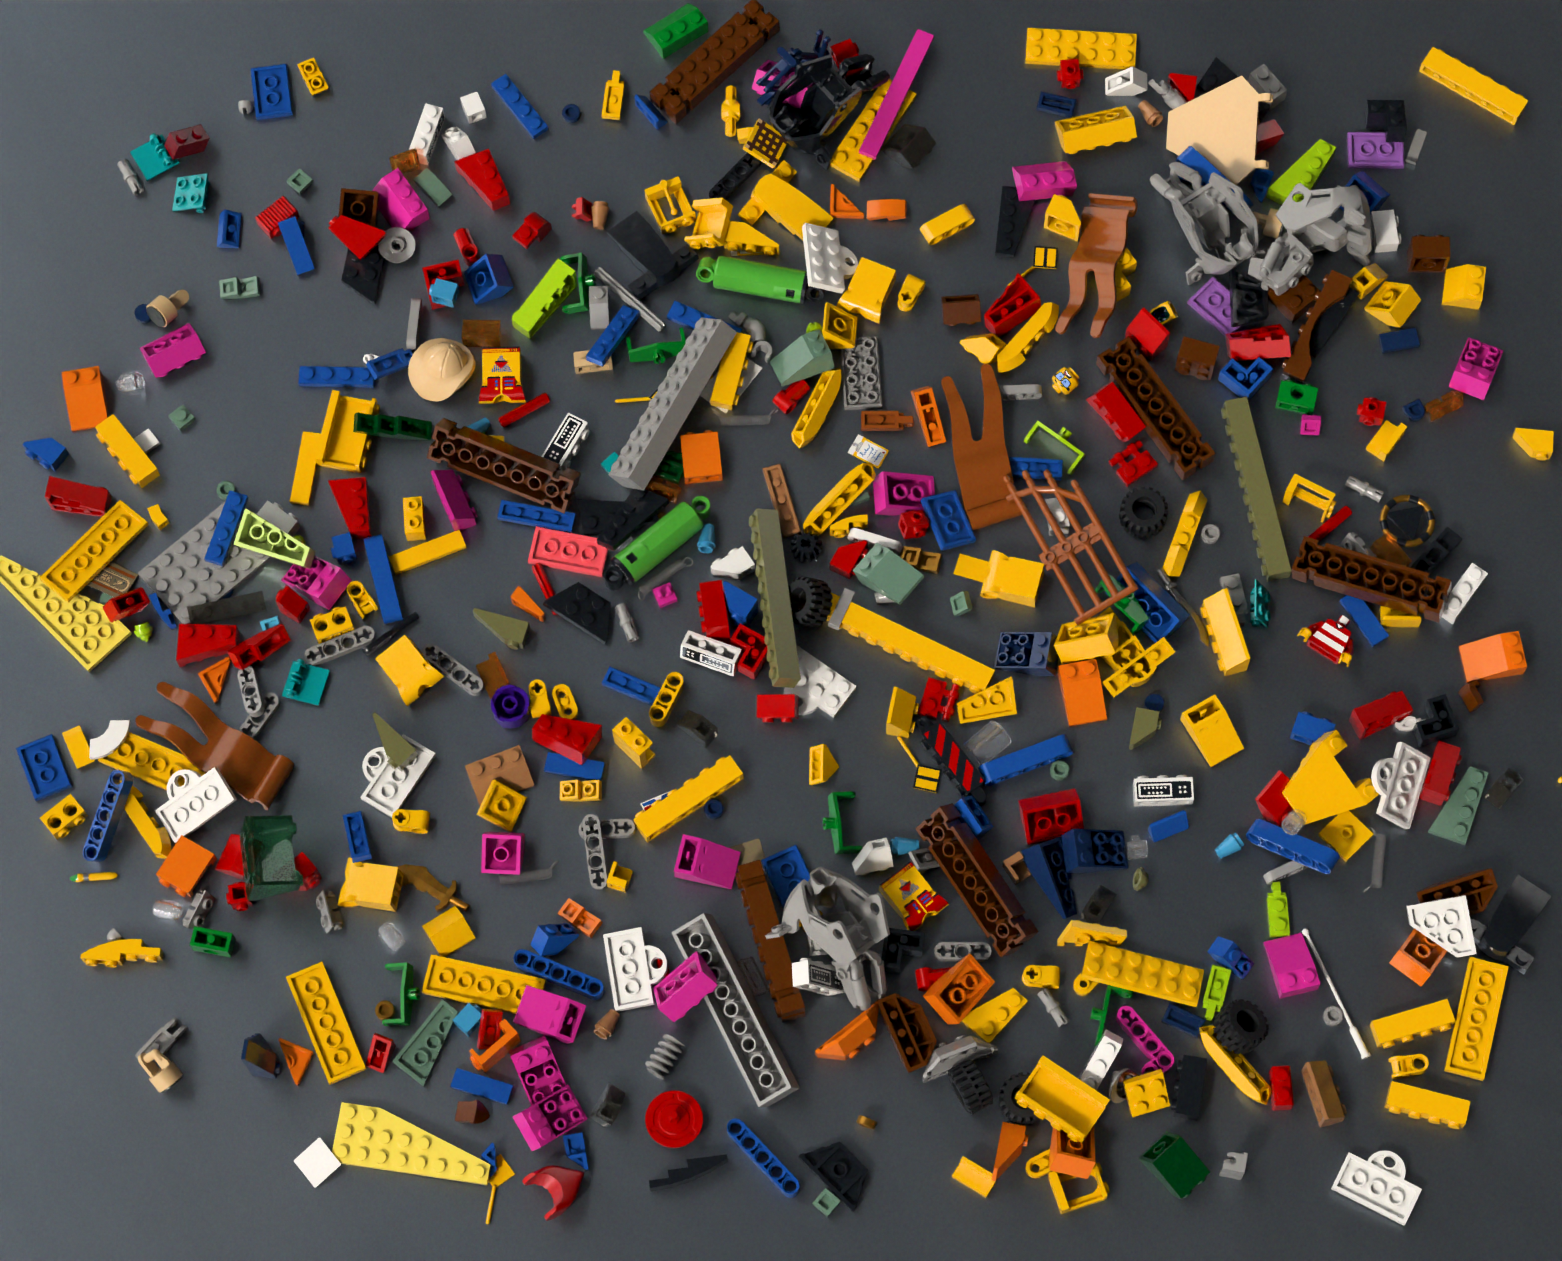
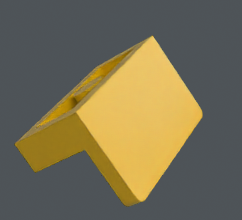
[1366,420,1407,462]
[1380,606,1422,627]
[952,1156,997,1198]

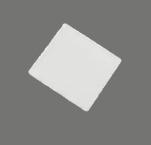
[294,1138,341,1188]

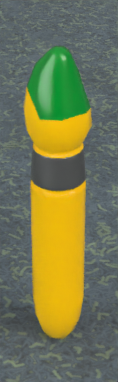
[70,872,118,882]

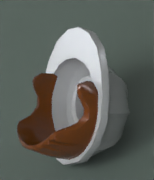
[1108,1067,1139,1104]

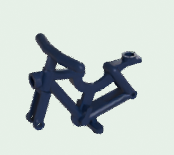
[756,29,831,106]

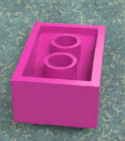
[873,471,935,516]
[1263,933,1320,999]

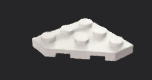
[1406,895,1477,958]

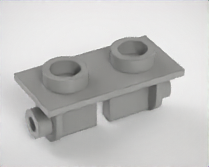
[1341,532,1377,558]
[182,890,216,929]
[316,890,343,934]

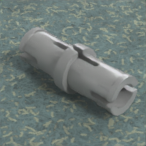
[117,159,144,195]
[1345,475,1384,503]
[615,603,640,642]
[1037,988,1070,1028]

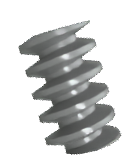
[645,1034,685,1080]

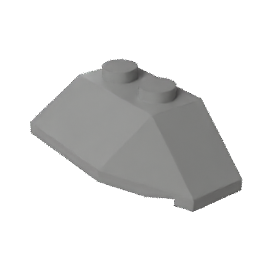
[922,1035,998,1083]

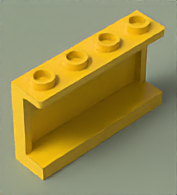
[315,390,380,474]
[1015,1055,1110,1143]

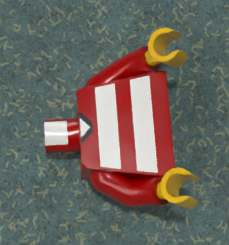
[1297,615,1354,667]

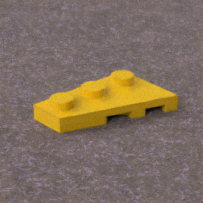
[957,676,1017,724]
[1057,920,1127,947]
[961,988,1028,1043]

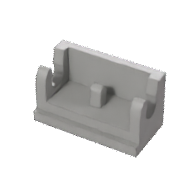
[1219,1152,1248,1180]

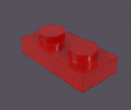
[477,1009,503,1050]

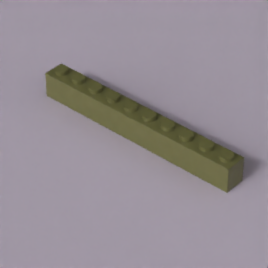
[1221,396,1291,582]
[749,508,801,688]

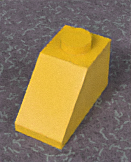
[1512,428,1554,460]

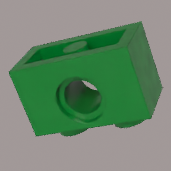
[1275,380,1318,415]
[190,926,236,958]

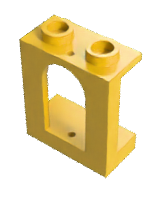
[644,176,696,234]
[1282,474,1336,523]
[1048,1162,1110,1214]

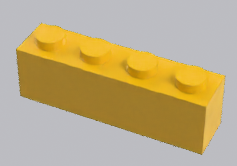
[710,332,754,410]
[95,414,160,488]
[1370,999,1455,1049]
[1384,1081,1471,1129]

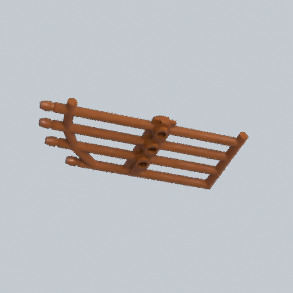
[1003,469,1139,625]

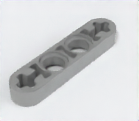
[304,626,376,666]
[422,643,484,696]
[582,814,608,890]
[1263,844,1334,885]

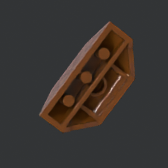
[1416,868,1498,915]
[877,993,937,1073]

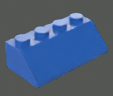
[1105,562,1190,643]

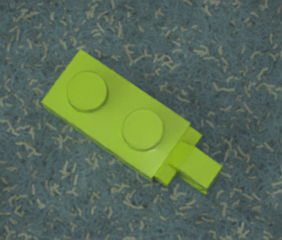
[1266,882,1290,937]
[1202,964,1232,1021]

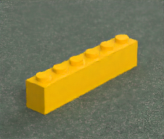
[1419,47,1528,125]
[633,755,744,843]

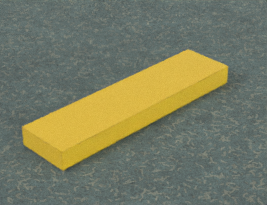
[290,431,321,506]
[388,529,467,575]

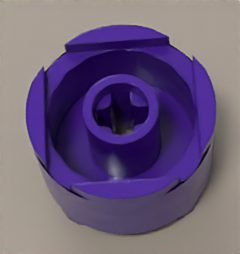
[490,685,531,728]

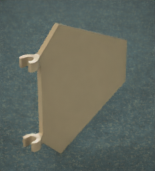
[1166,75,1273,186]

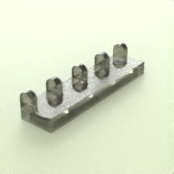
[187,591,267,624]

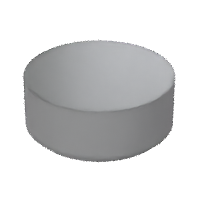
[1201,524,1220,544]
[1323,1005,1344,1026]

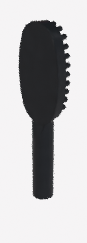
[361,612,419,656]

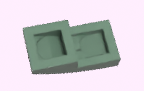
[413,168,453,207]
[219,276,261,299]

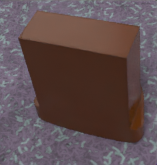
[1458,680,1484,712]
[455,1100,490,1124]

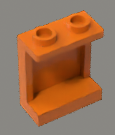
[680,430,723,484]
[156,835,217,898]
[469,1019,521,1073]

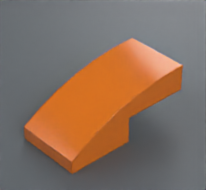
[867,199,907,221]
[557,898,603,938]

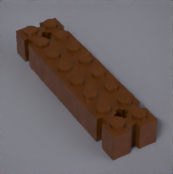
[650,0,780,124]
[1096,336,1216,481]
[427,418,581,514]
[1291,536,1452,623]
[915,803,1039,957]
[735,860,805,1023]

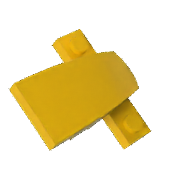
[737,160,833,240]
[1098,607,1175,698]

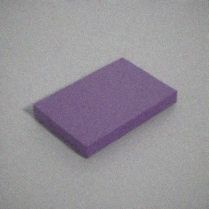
[1347,132,1404,169]
[1187,277,1243,336]

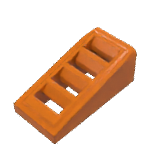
[511,586,545,622]

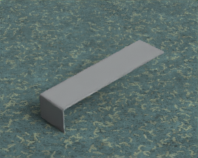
[1405,129,1427,165]
[828,588,855,631]

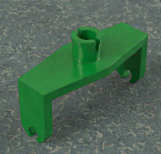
[560,252,596,314]
[626,327,686,364]
[1095,575,1149,636]
[822,791,863,854]
[382,962,420,1027]
[1090,985,1133,1051]

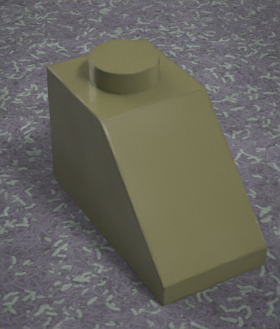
[1129,707,1162,750]

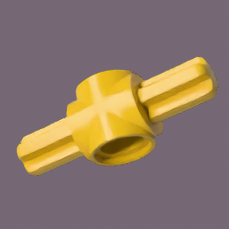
[721,85,740,137]

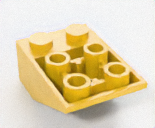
[1180,694,1244,767]

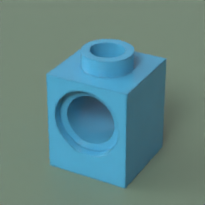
[429,278,459,308]
[453,1003,482,1037]

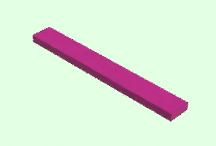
[859,29,934,160]

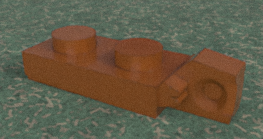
[861,411,913,431]

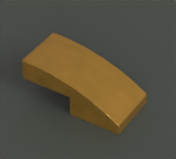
[900,546,942,574]

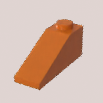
[911,386,946,447]
[992,1122,1029,1181]

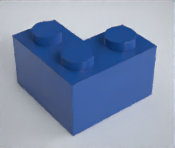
[1218,357,1273,401]

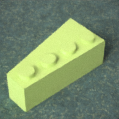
[234,508,316,569]

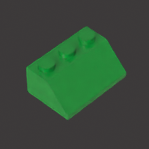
[643,3,709,59]

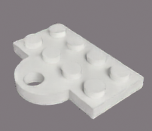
[802,223,858,294]
[784,645,857,718]
[360,734,436,818]
[1371,742,1431,829]
[155,767,237,843]
[603,927,668,1012]
[1331,1150,1422,1226]

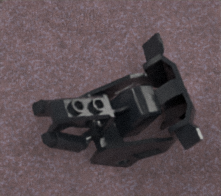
[768,54,890,170]

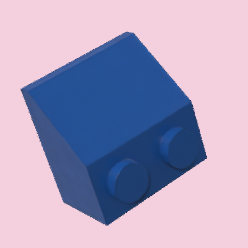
[1339,171,1390,215]
[464,253,514,305]
[723,581,759,627]

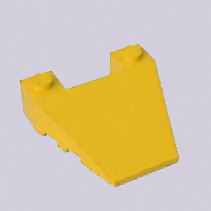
[1282,730,1379,825]

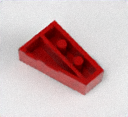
[984,273,1041,338]
[696,580,731,645]
[1419,740,1462,806]

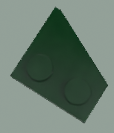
[653,451,684,485]

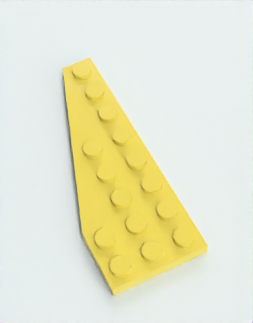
[0,555,132,672]
[332,1102,491,1185]

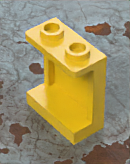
[684,197,733,249]
[612,717,655,769]

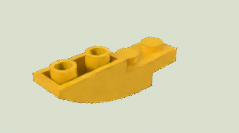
[80,939,164,968]

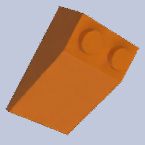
[61,366,108,432]
[1459,631,1527,683]
[1057,659,1107,727]
[1389,928,1447,987]
[923,953,995,1025]
[1049,1126,1096,1179]

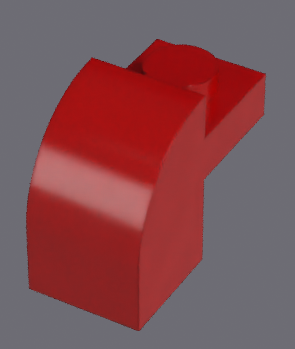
[512,212,552,249]

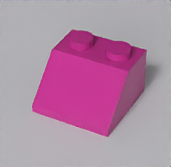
[481,831,525,875]

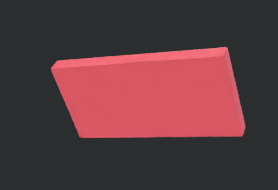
[528,526,609,577]

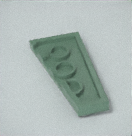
[1427,766,1489,845]
[392,999,458,1086]

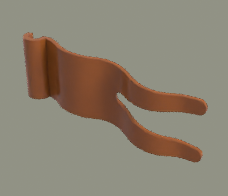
[1055,193,1138,338]
[941,364,1022,531]
[135,682,295,811]

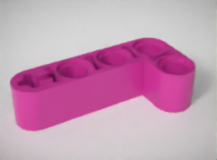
[1116,1006,1174,1075]

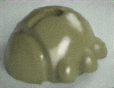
[1133,867,1149,891]

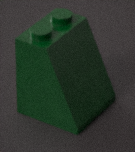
[1138,1131,1210,1199]

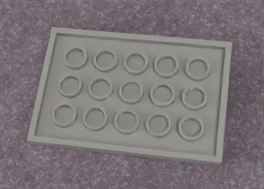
[137,502,272,624]

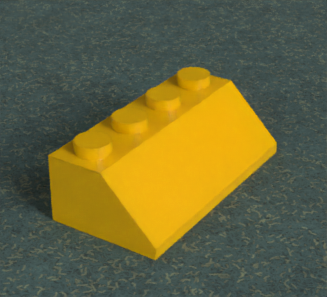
[1055,105,1137,154]
[1200,588,1251,676]

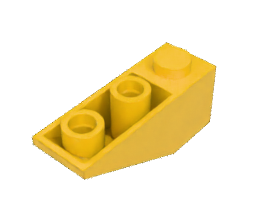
[724,221,779,256]

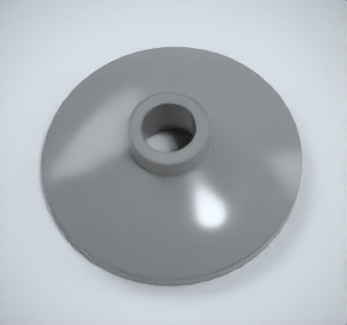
[378,227,416,263]

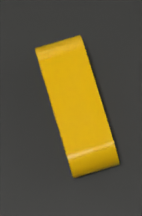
[920,204,975,245]
[649,672,684,727]

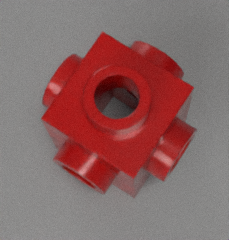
[1057,59,1083,89]
[1356,397,1386,426]
[898,510,929,539]
[226,881,255,911]

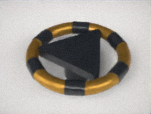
[1379,495,1435,547]

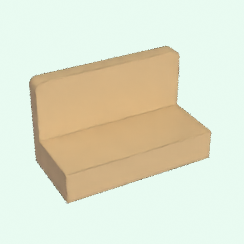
[573,350,613,374]

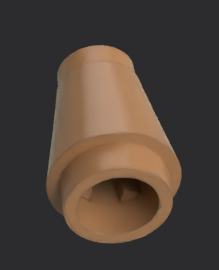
[1138,100,1163,127]
[591,201,610,230]
[594,1009,620,1040]

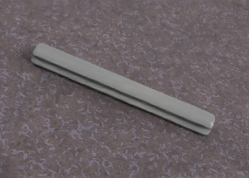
[595,267,666,332]

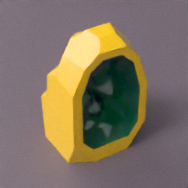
[1149,301,1179,325]

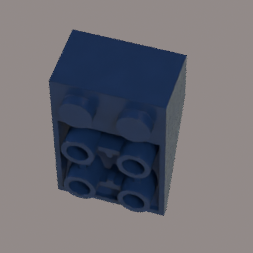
[994,632,1059,676]
[1061,829,1128,874]

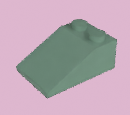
[770,329,835,387]
[853,543,925,605]

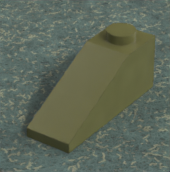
[473,608,530,650]
[372,712,418,772]

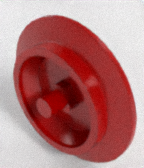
[645,1091,703,1148]

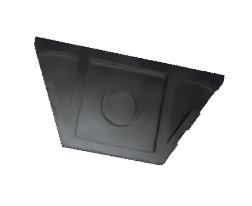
[341,245,385,304]
[1229,267,1269,327]
[543,582,611,645]
[798,1142,868,1212]

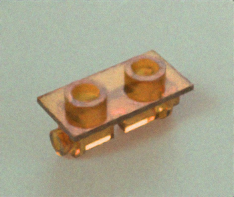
[1424,390,1464,422]
[645,476,682,504]

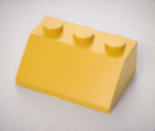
[1054,613,1119,664]

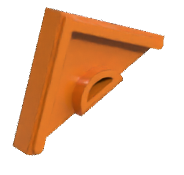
[830,184,864,219]
[198,656,231,704]
[278,1038,314,1086]

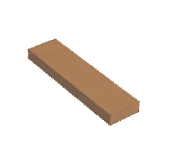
[762,463,801,539]

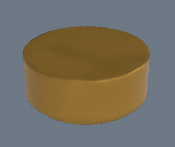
[375,1000,395,1021]
[856,1115,877,1130]

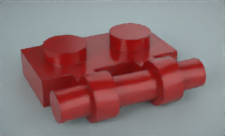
[1108,440,1158,487]
[918,677,960,722]

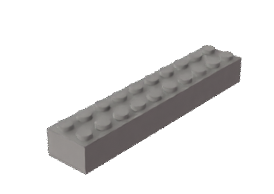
[608,318,737,490]
[671,913,800,1107]

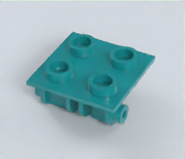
[130,133,179,181]
[172,173,210,213]
[1250,579,1271,628]
[282,659,330,706]

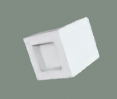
[460,92,487,124]

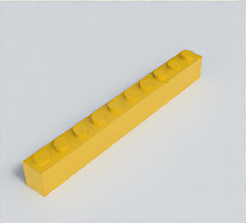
[826,592,995,694]

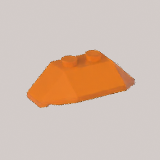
[815,1001,879,1060]

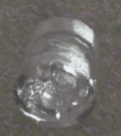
[1282,809,1306,835]

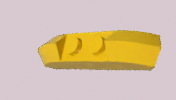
[996,302,1059,373]
[791,367,841,448]
[803,463,876,535]
[1163,490,1207,576]
[114,780,171,859]
[1199,1025,1271,1105]

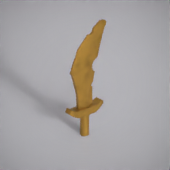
[396,864,470,912]

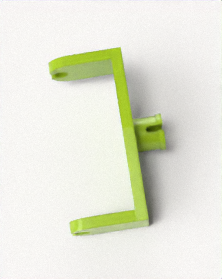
[1024,420,1086,475]

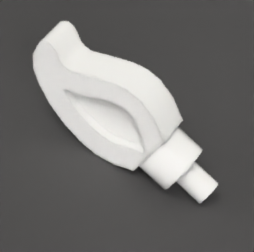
[1394,716,1426,731]

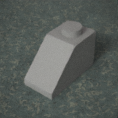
[589,286,609,330]

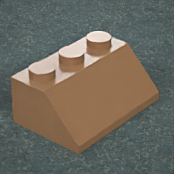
[465,745,534,806]
[1301,1060,1347,1128]

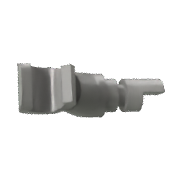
[1148,79,1187,110]
[728,311,772,364]

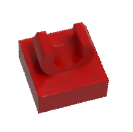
[572,197,593,222]

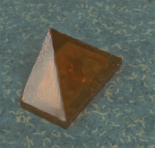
[389,148,421,174]

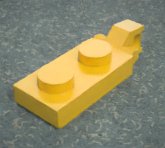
[602,70,624,120]

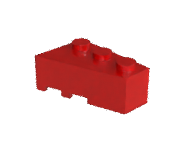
[454,149,510,211]
[1225,324,1291,362]
[1085,381,1146,442]
[45,476,112,517]
[328,477,371,540]
[176,624,240,667]
[1349,690,1413,740]
[532,714,602,765]

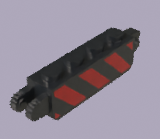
[916,716,987,806]

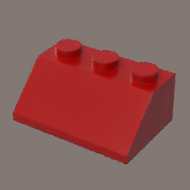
[1018,788,1084,845]

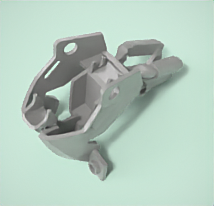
[1150,162,1263,286]
[1259,183,1372,296]
[765,867,890,1011]

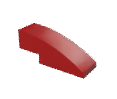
[227,624,291,670]

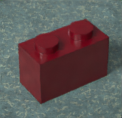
[164,124,210,160]

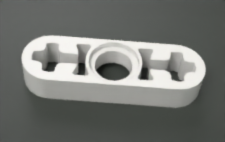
[847,528,903,555]

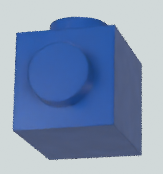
[330,532,357,564]

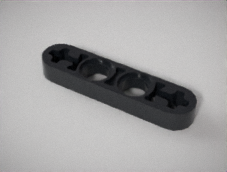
[709,152,762,200]

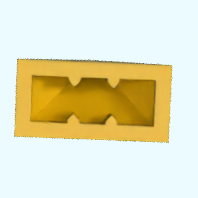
[809,744,839,785]

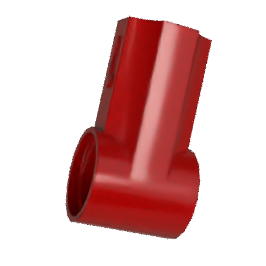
[453,228,480,266]
[772,380,810,415]
[915,967,952,992]

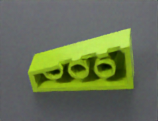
[1266,139,1336,206]
[511,258,578,339]

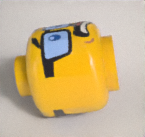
[1052,367,1080,395]

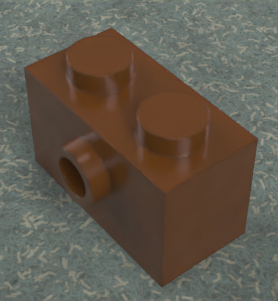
[941,294,981,326]

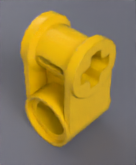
[897,274,926,312]
[347,581,379,619]
[528,679,552,718]
[392,809,430,834]
[1022,965,1060,989]
[1388,1054,1429,1079]

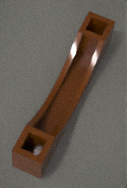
[1281,270,1352,383]

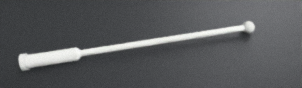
[1302,928,1371,1060]

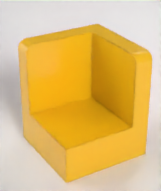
[606,861,633,893]

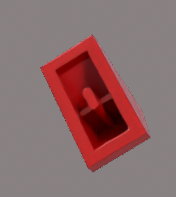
[1167,73,1197,102]
[366,1033,396,1073]

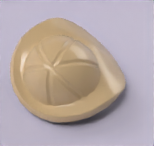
[408,338,476,402]

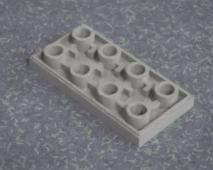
[840,336,882,410]

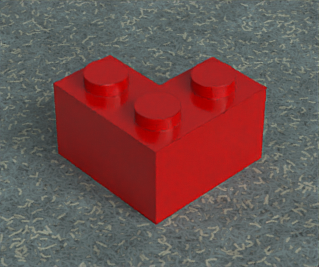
[422,259,464,310]
[730,624,768,680]

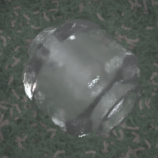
[116,370,146,396]

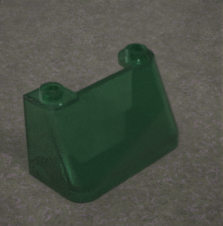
[240,815,303,901]

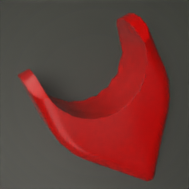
[522,1165,584,1221]

